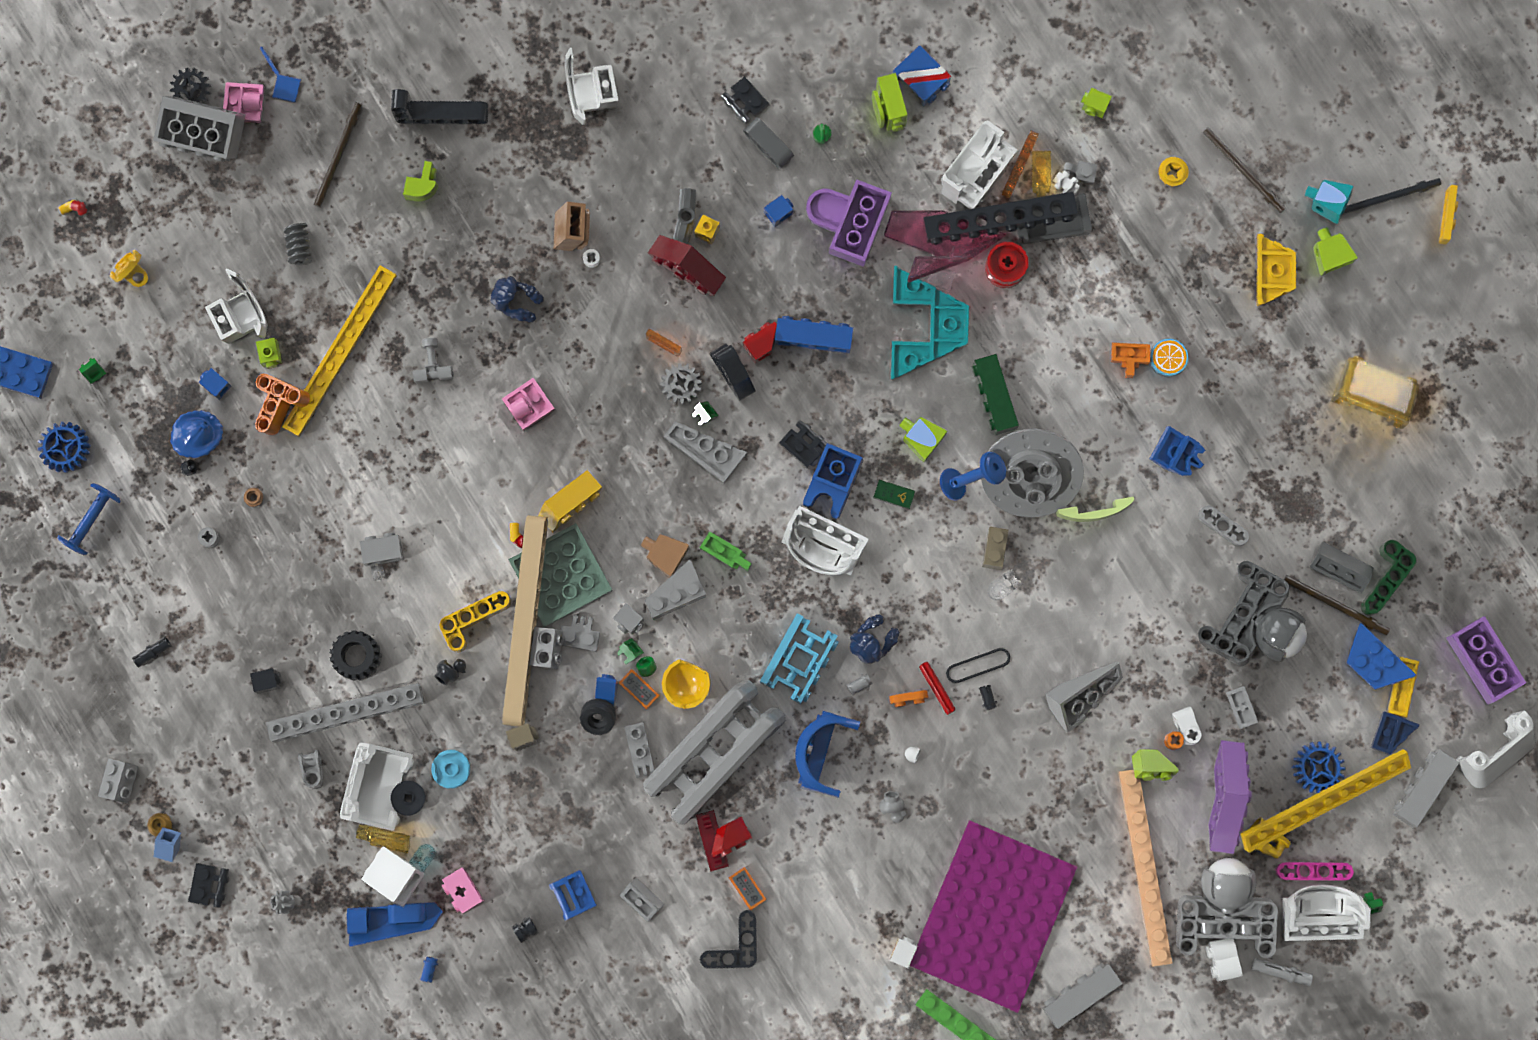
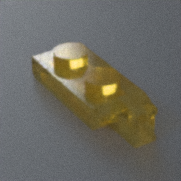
[1031,151,1051,198]
[356,824,411,854]

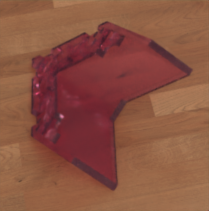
[884,210,1006,283]

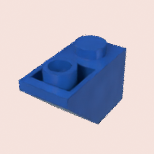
[595,674,618,706]

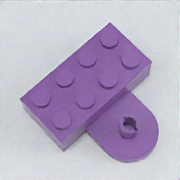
[806,179,892,267]

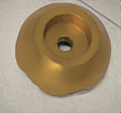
[147,813,172,837]

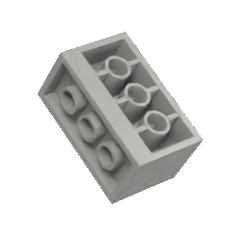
[153,96,246,162]

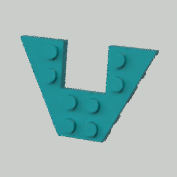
[891,266,969,380]

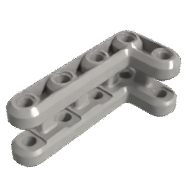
[643,680,786,825]

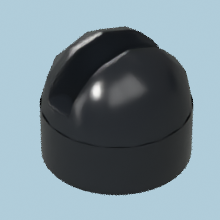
[180,460,197,476]

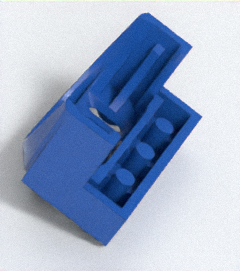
[795,711,861,798]

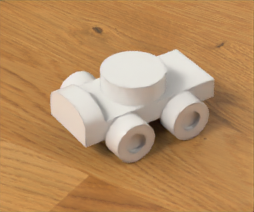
[1053,171,1081,196]

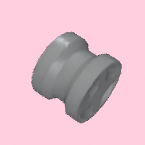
[198,527,220,548]

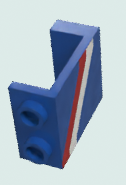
[893,45,951,107]

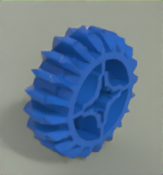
[38,421,91,473]
[1292,741,1346,794]

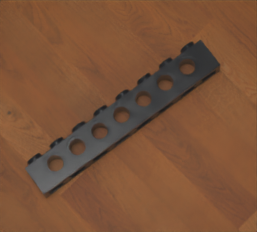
[923,191,1078,245]

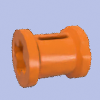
[1164,731,1184,750]

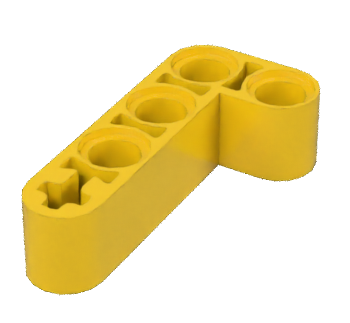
[439,591,511,653]

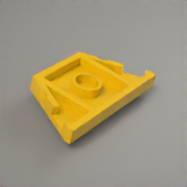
[1257,234,1296,306]

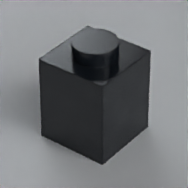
[250,668,282,694]

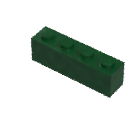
[971,354,1019,435]

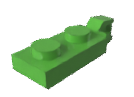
[700,531,752,571]

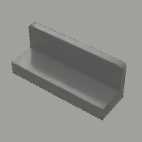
[1310,542,1374,593]

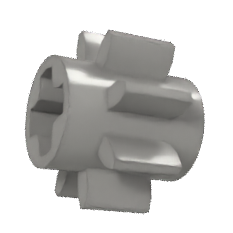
[270,891,295,914]

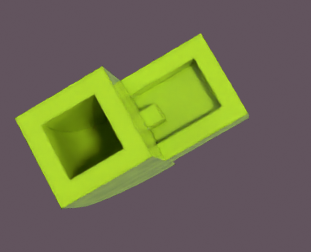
[403,161,438,202]

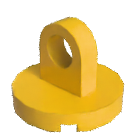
[110,250,148,287]

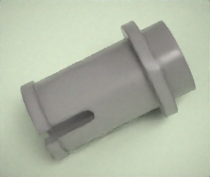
[847,674,872,696]

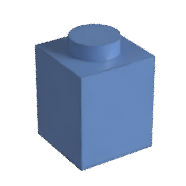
[154,828,181,862]

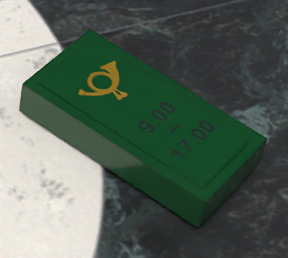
[873,479,915,510]

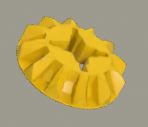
[1158,157,1189,187]

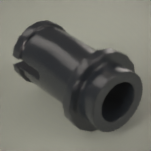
[979,685,997,711]

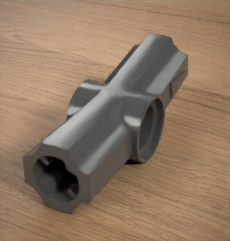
[673,188,696,244]

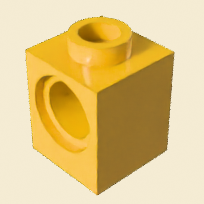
[694,215,720,245]

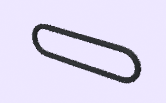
[946,648,1011,683]

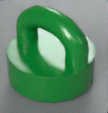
[813,123,832,144]
[636,656,657,677]

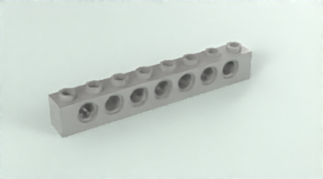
[266,683,425,743]

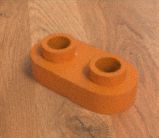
[889,690,928,707]

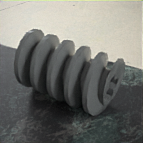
[284,223,312,265]

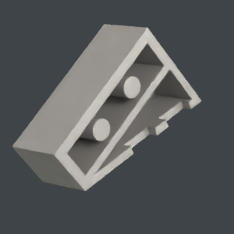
[645,560,706,620]

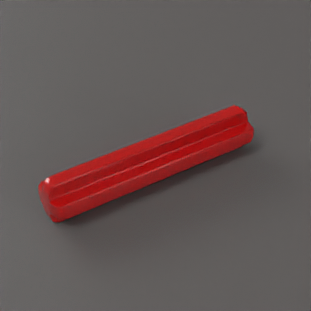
[919,662,955,715]

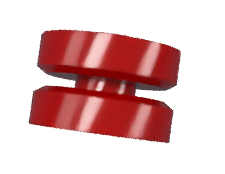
[985,242,1028,288]

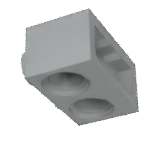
[529,627,564,669]

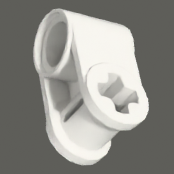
[1171,706,1201,746]

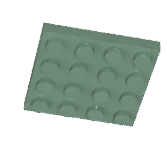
[508,523,613,627]

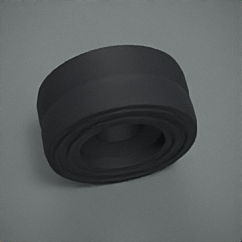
[580,699,616,735]

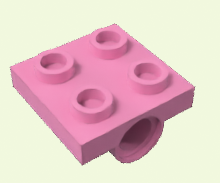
[223,82,264,123]
[502,378,555,431]

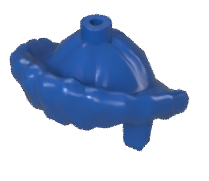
[170,410,223,458]

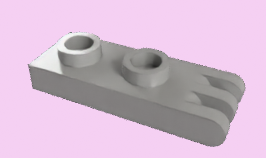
[624,722,655,778]

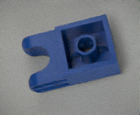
[803,443,864,520]

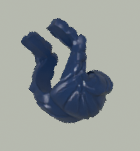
[490,276,544,323]
[850,614,900,664]

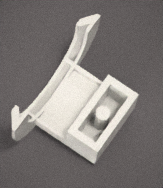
[565,48,618,125]
[205,269,267,344]

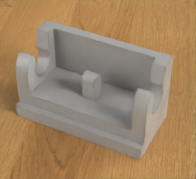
[1226,686,1259,729]

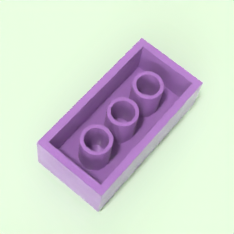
[1446,616,1526,704]

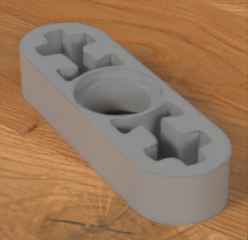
[1198,506,1249,546]

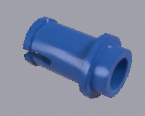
[420,956,439,983]

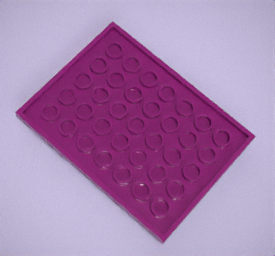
[909,820,1077,1013]

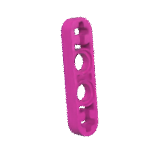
[1275,862,1354,881]

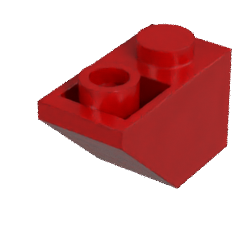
[743,321,777,364]
[712,817,752,857]

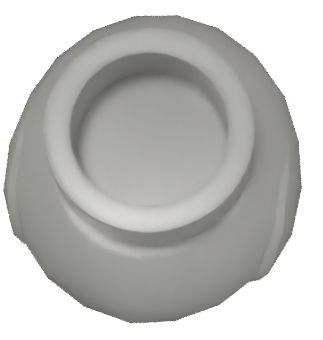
[879,791,906,823]

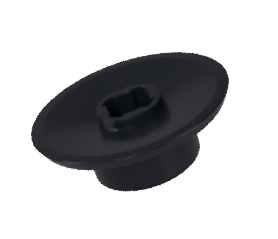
[390,780,426,816]

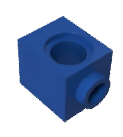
[764,195,794,227]
[199,368,232,400]

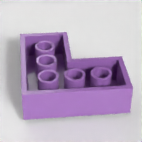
[1208,740,1252,854]

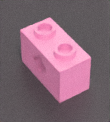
[442,867,484,914]

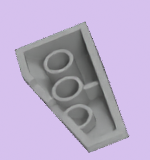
[1045,662,1123,733]

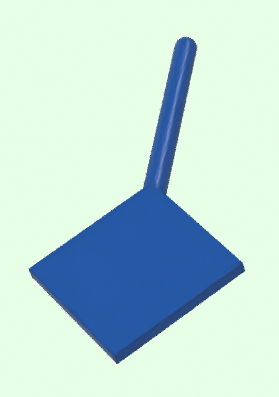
[260,47,301,103]

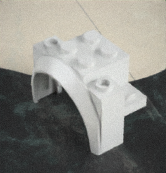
[941,120,1018,209]

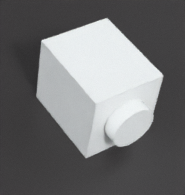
[889,937,917,968]

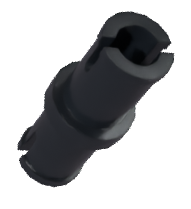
[132,636,172,668]

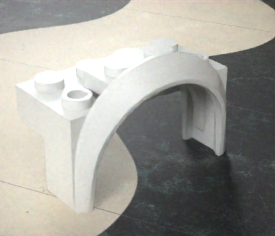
[782,506,869,576]
[1282,885,1370,941]

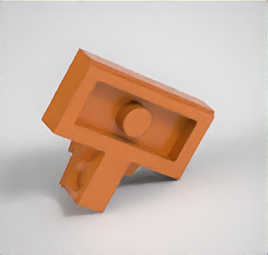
[1111,342,1150,378]

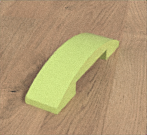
[1056,497,1134,522]

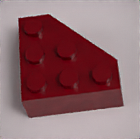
[648,235,727,296]

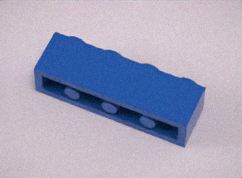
[775,316,853,354]

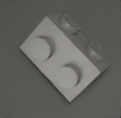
[98,758,138,803]

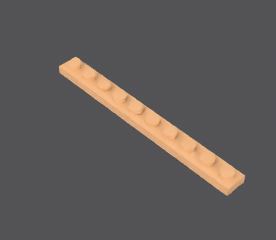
[1118,769,1172,967]

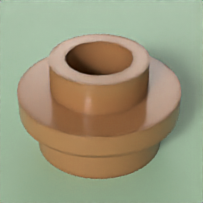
[244,488,263,507]

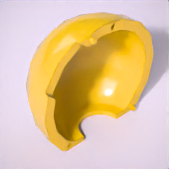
[662,659,711,709]

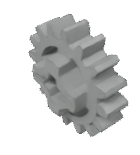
[660,363,702,405]

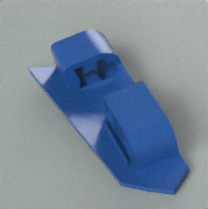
[347,902,443,947]

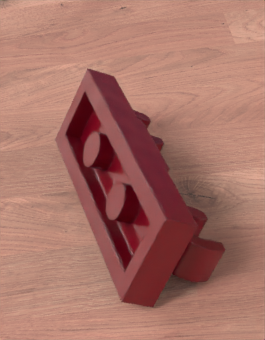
[695,810,729,872]

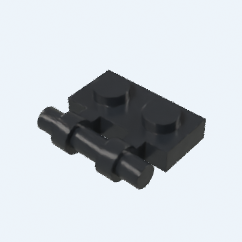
[721,76,769,124]
[779,420,827,469]
[188,863,229,908]

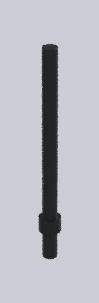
[1343,178,1442,214]

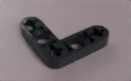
[700,910,757,968]

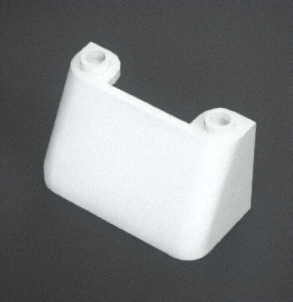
[1456,710,1535,788]
[340,743,414,831]

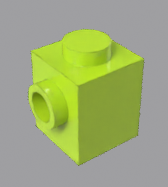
[1081,87,1112,118]
[256,338,282,369]

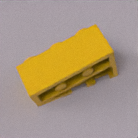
[538,470,602,533]

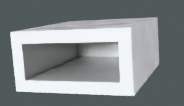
[361,846,425,907]

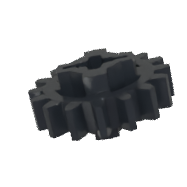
[169,67,212,103]

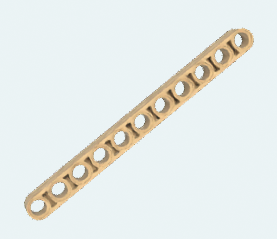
[502,515,548,727]

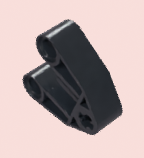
[710,343,756,401]

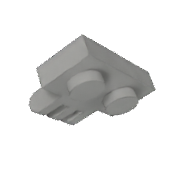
[561,614,600,652]

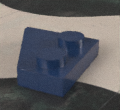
[1370,711,1420,755]

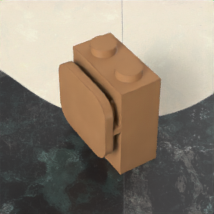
[554,202,590,251]

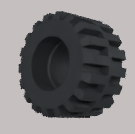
[330,630,381,681]

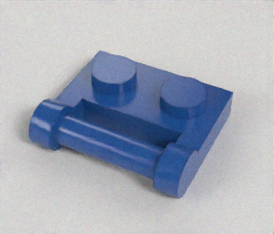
[549,870,597,921]

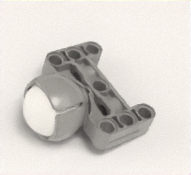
[1176,858,1278,958]

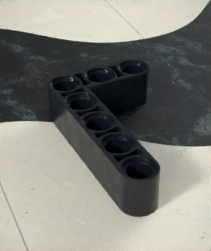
[391,89,488,124]

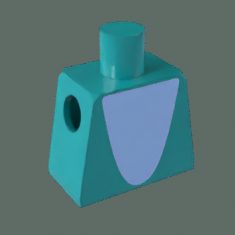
[1305,180,1353,224]

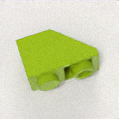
[1132,749,1179,781]

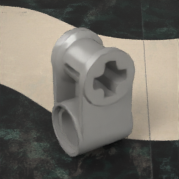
[298,750,324,789]

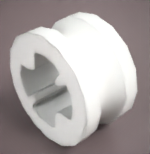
[583,249,600,268]

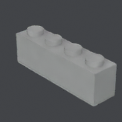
[1393,749,1459,828]
[1042,963,1122,1029]

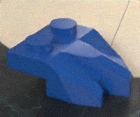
[1149,426,1206,476]

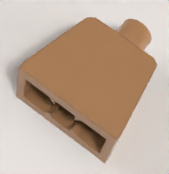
[641,534,690,578]

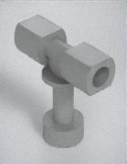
[413,338,453,384]

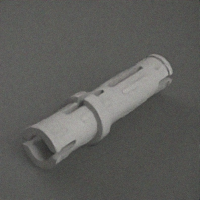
[1252,958,1313,987]

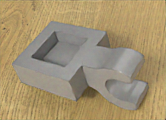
[1063,161,1097,184]

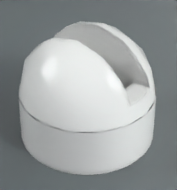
[905,747,921,763]

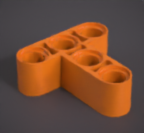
[255,373,310,435]

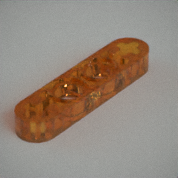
[1001,130,1039,199]

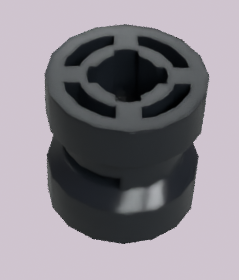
[512,916,538,943]

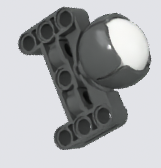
[1198,561,1307,666]

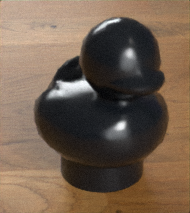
[435,659,466,685]

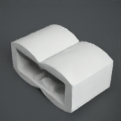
[1206,938,1243,981]

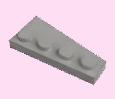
[663,421,747,483]

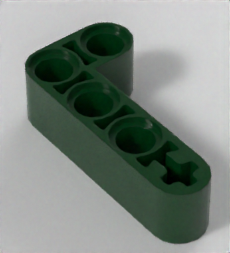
[1361,540,1417,616]

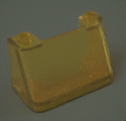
[1331,356,1420,430]

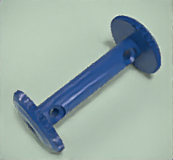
[940,451,1006,501]
[57,483,121,555]

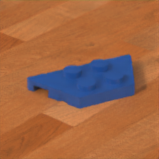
[1347,623,1416,690]

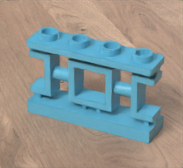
[760,613,839,705]

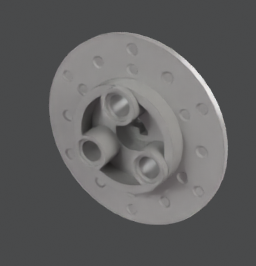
[981,429,1084,517]

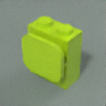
[872,73,908,132]

